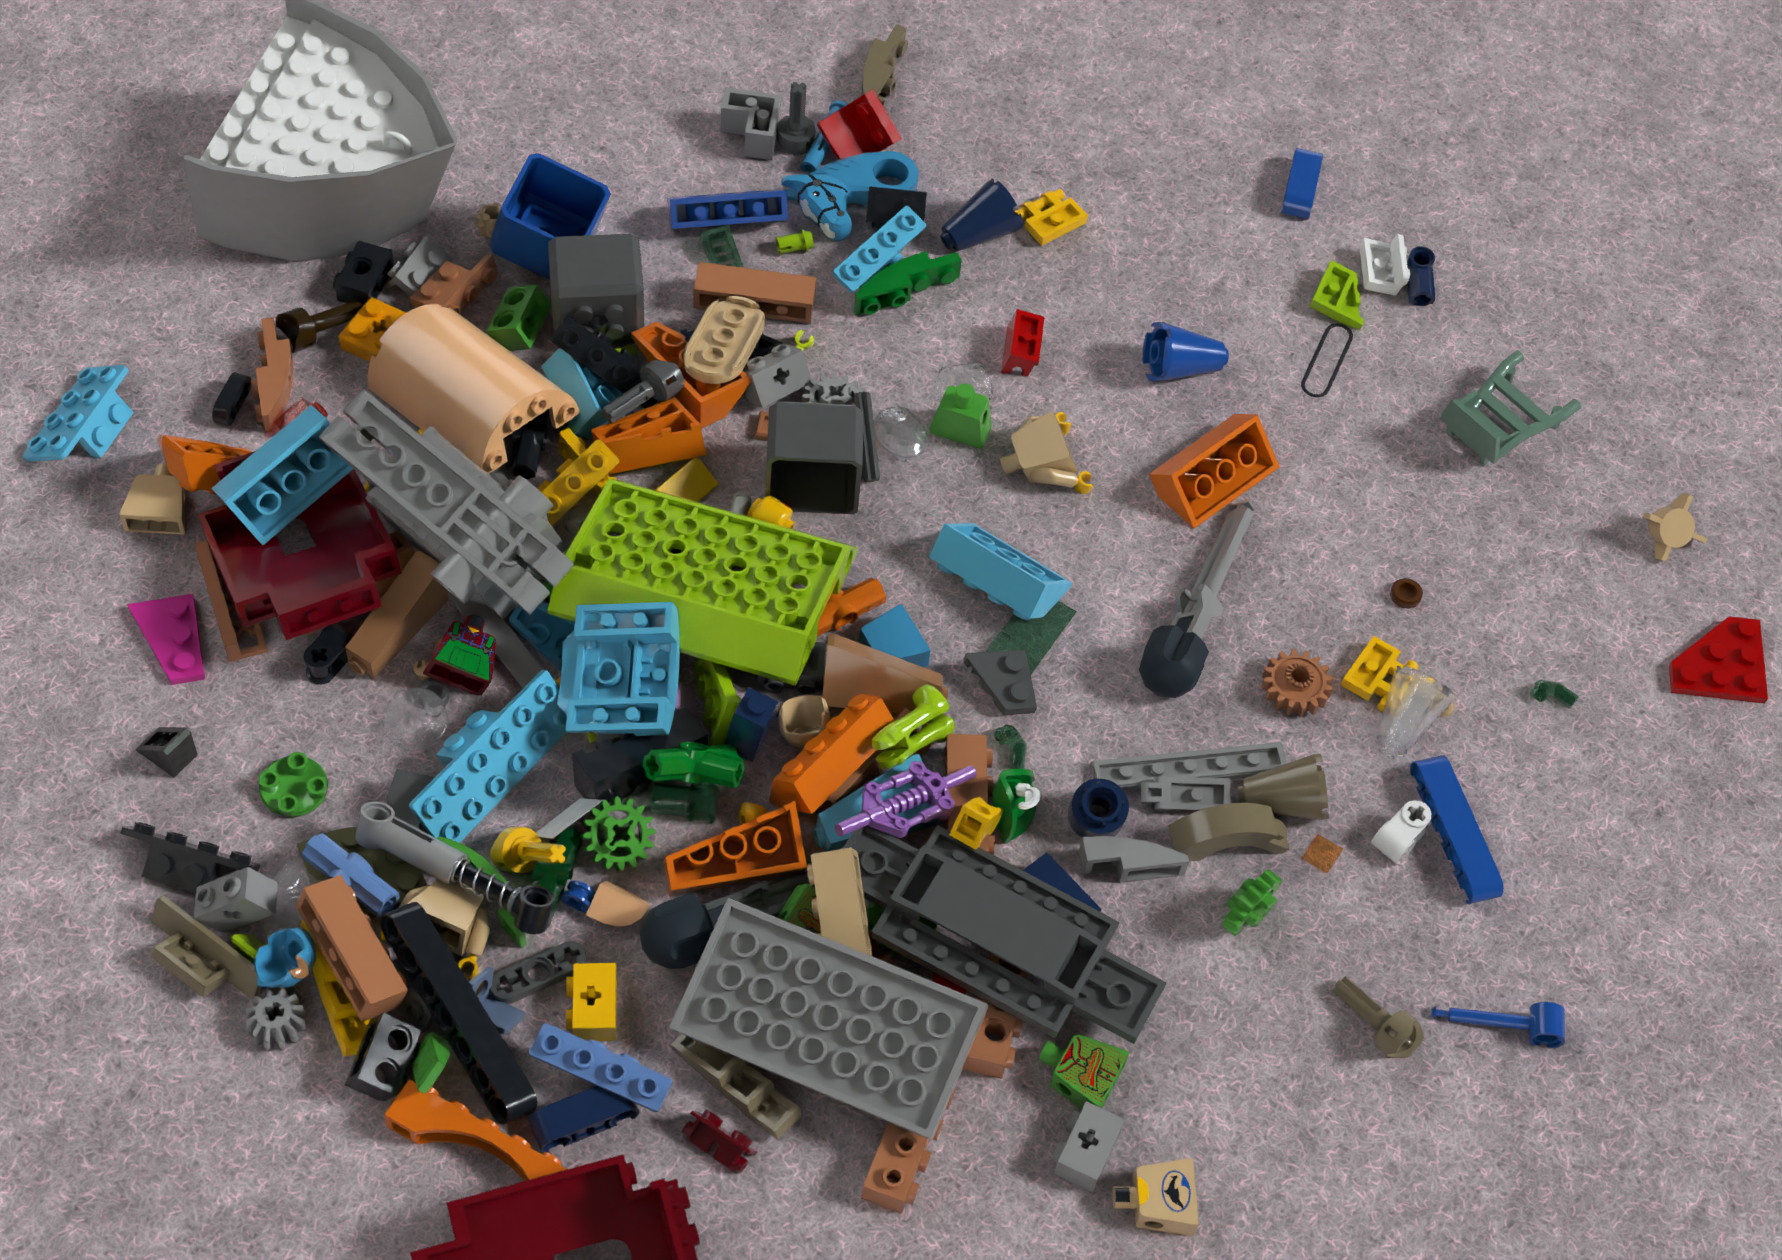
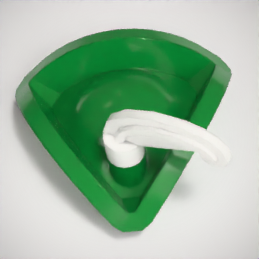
[993,769,1040,843]

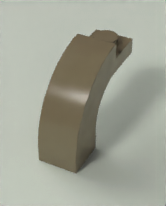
[1168,803,1290,861]

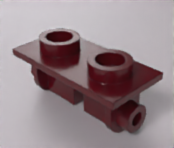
[682,1109,757,1173]

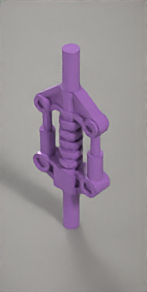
[835,761,977,838]

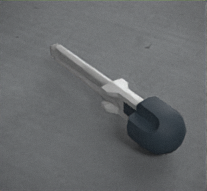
[1139,499,1255,698]

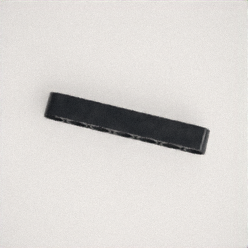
[380,902,537,1125]

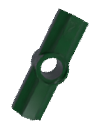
[531,826,583,927]

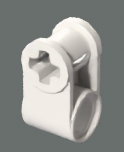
[1371,800,1432,864]

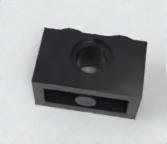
[333,241,394,306]

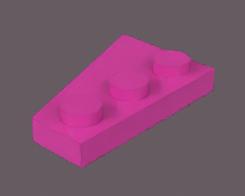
[127,594,205,685]

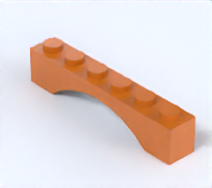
[384,1079,567,1181]

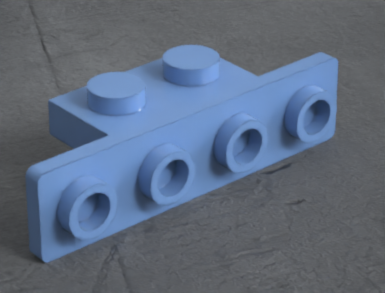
[529,1023,673,1112]

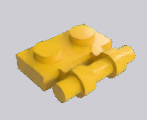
[1014,188,1088,246]
[1341,636,1419,713]

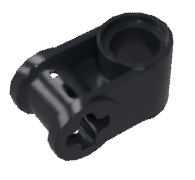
[304,623,355,685]

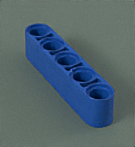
[1410,755,1504,904]

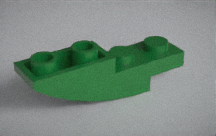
[854,251,962,315]

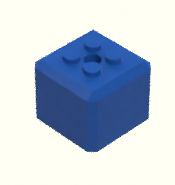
[489,153,611,280]

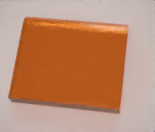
[1302,834,1343,873]

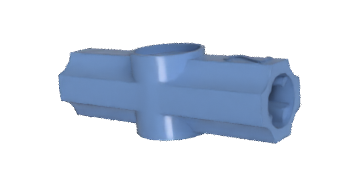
[301,833,400,918]

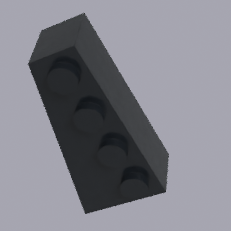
[572,706,708,811]

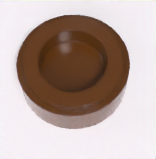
[1390,578,1423,609]

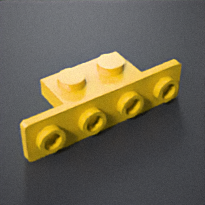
[537,439,620,526]

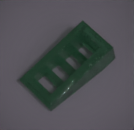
[700,225,744,267]

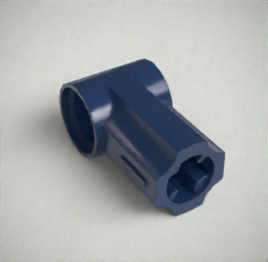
[1407,246,1435,306]

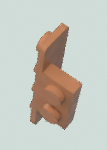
[410,253,498,314]

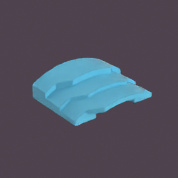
[557,602,680,736]

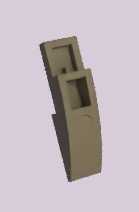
[862,24,908,107]

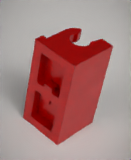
[1001,309,1045,376]

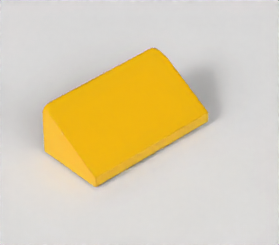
[656,457,719,502]

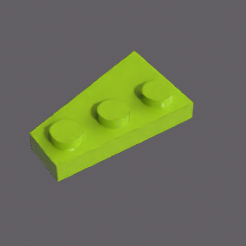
[693,657,741,746]

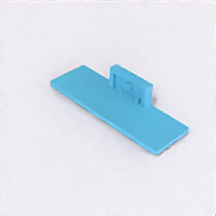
[409,670,567,843]

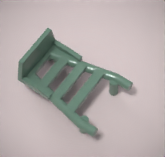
[1441,350,1581,466]

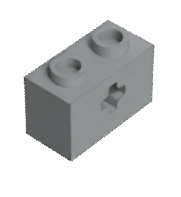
[743,344,812,408]
[193,867,278,932]
[1051,1101,1125,1192]

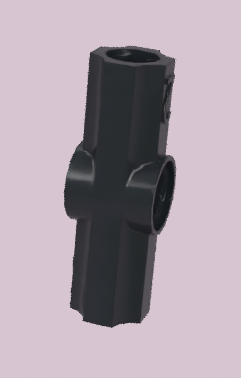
[509,409,549,479]

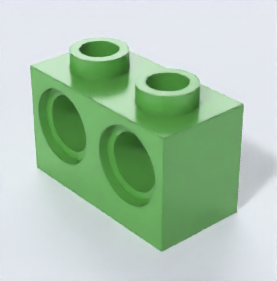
[486,284,552,351]

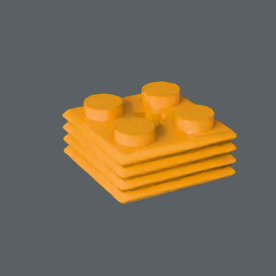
[338,297,406,362]

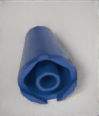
[1142,322,1229,382]

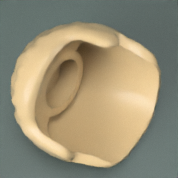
[779,695,831,748]

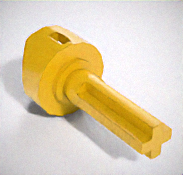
[490,826,566,873]

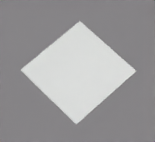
[536,798,603,839]

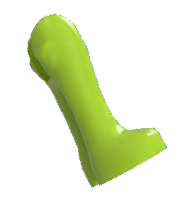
[872,684,955,769]

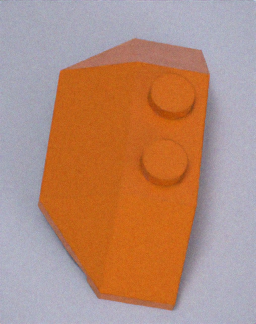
[157,434,251,495]

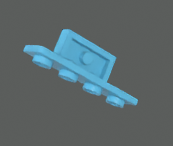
[832,206,926,293]

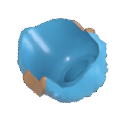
[255,927,316,988]

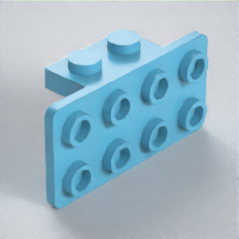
[23,365,134,462]

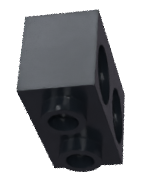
[345,1013,421,1102]

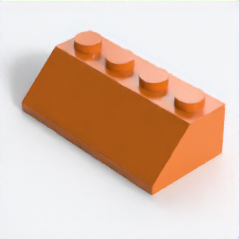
[1149,414,1280,529]
[769,694,895,814]

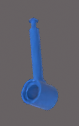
[1431,1002,1565,1048]

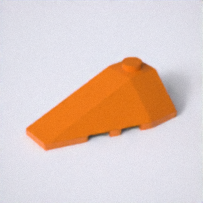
[631,321,751,429]

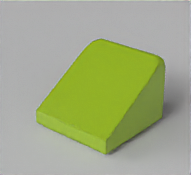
[231,934,266,964]

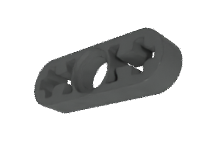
[490,941,586,1004]

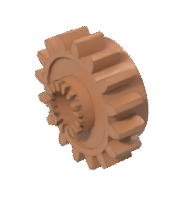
[1261,649,1334,717]

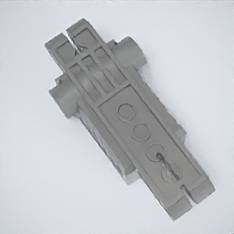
[318,389,574,620]

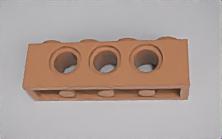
[962,952,1032,1079]

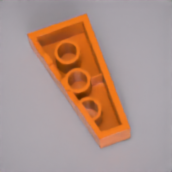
[663,801,807,896]

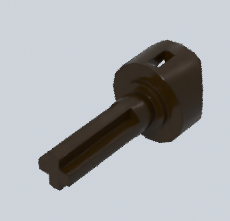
[275,300,362,353]

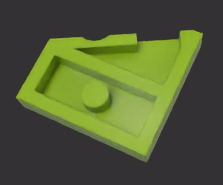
[1309,260,1364,330]

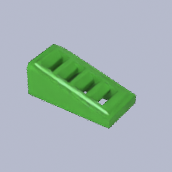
[411,1032,452,1094]

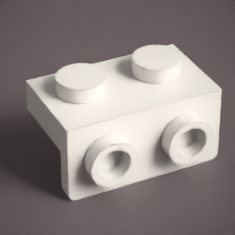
[1359,234,1410,296]

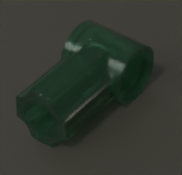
[651,781,720,824]

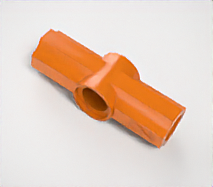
[817,577,886,637]

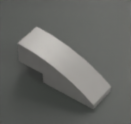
[1079,836,1189,883]

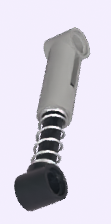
[355,801,555,935]

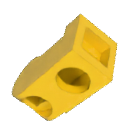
[949,797,1003,850]

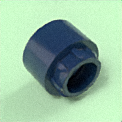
[1068,778,1129,837]

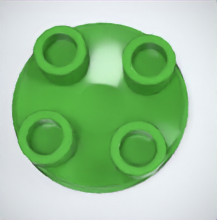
[259,752,328,817]

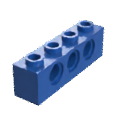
[667,189,788,229]

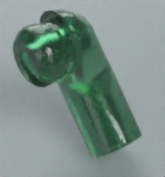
[1530,679,1579,709]
[995,724,1027,769]

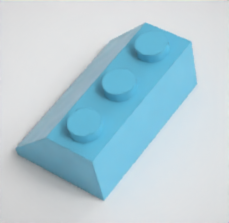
[541,348,634,440]

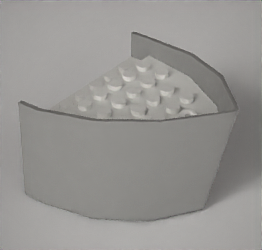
[183,0,457,262]

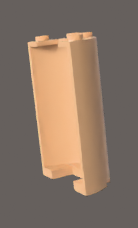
[368,304,580,474]

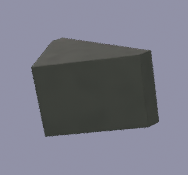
[136,727,198,778]

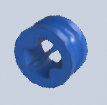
[561,880,596,913]

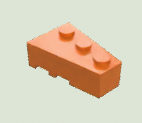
[591,397,706,474]

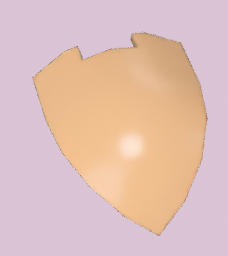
[586,881,650,927]

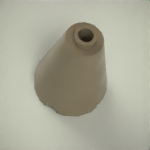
[1237,754,1329,820]

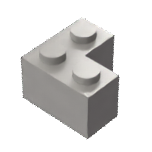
[721,87,782,160]

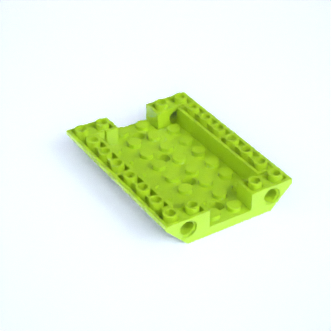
[547,479,858,686]

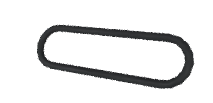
[1301,323,1353,398]

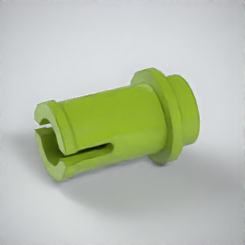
[775,229,814,255]

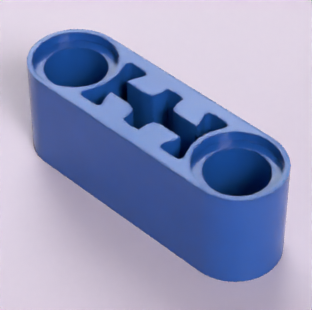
[1281,148,1324,219]

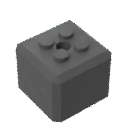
[548,234,644,344]
[765,401,863,515]

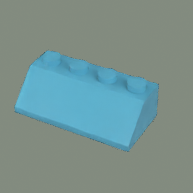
[212,405,353,545]
[929,523,1072,620]

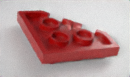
[1669,616,1768,704]

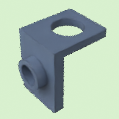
[469,966,525,1035]

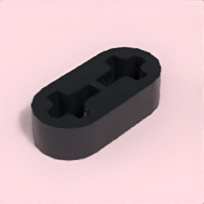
[212,372,252,426]

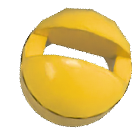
[739,802,767,825]

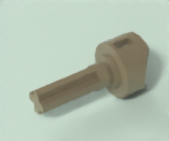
[1333,976,1424,1058]

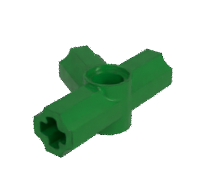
[643,742,745,789]

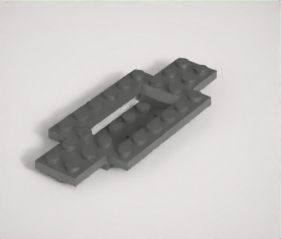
[842,825,1167,1044]

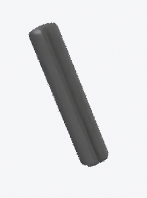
[854,392,880,482]

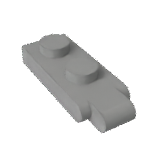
[1141,776,1231,812]

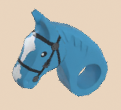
[781,151,919,242]

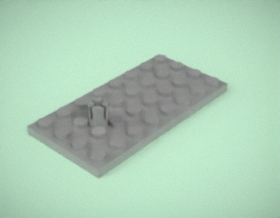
[669,898,989,1141]

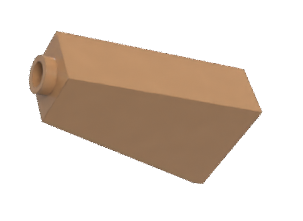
[345,550,449,679]
[822,633,948,713]

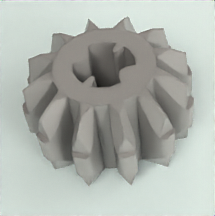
[244,988,307,1051]

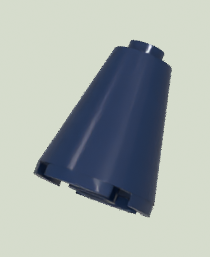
[940,179,1023,252]

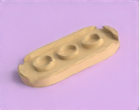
[683,296,765,384]

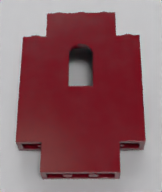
[197,451,402,640]
[410,1154,700,1260]

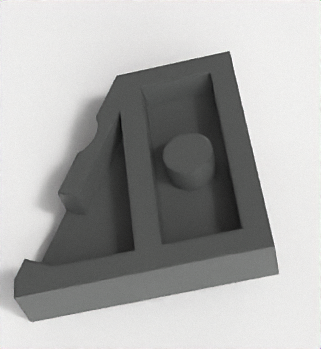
[963,650,1037,715]

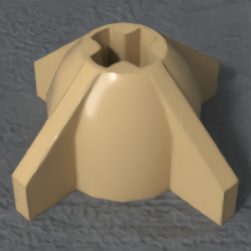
[1643,493,1708,562]

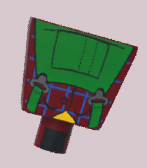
[423,615,496,696]

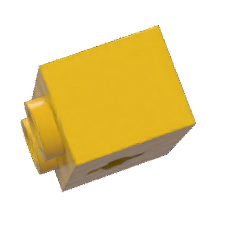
[566,963,617,1041]

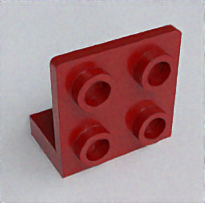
[817,89,902,160]

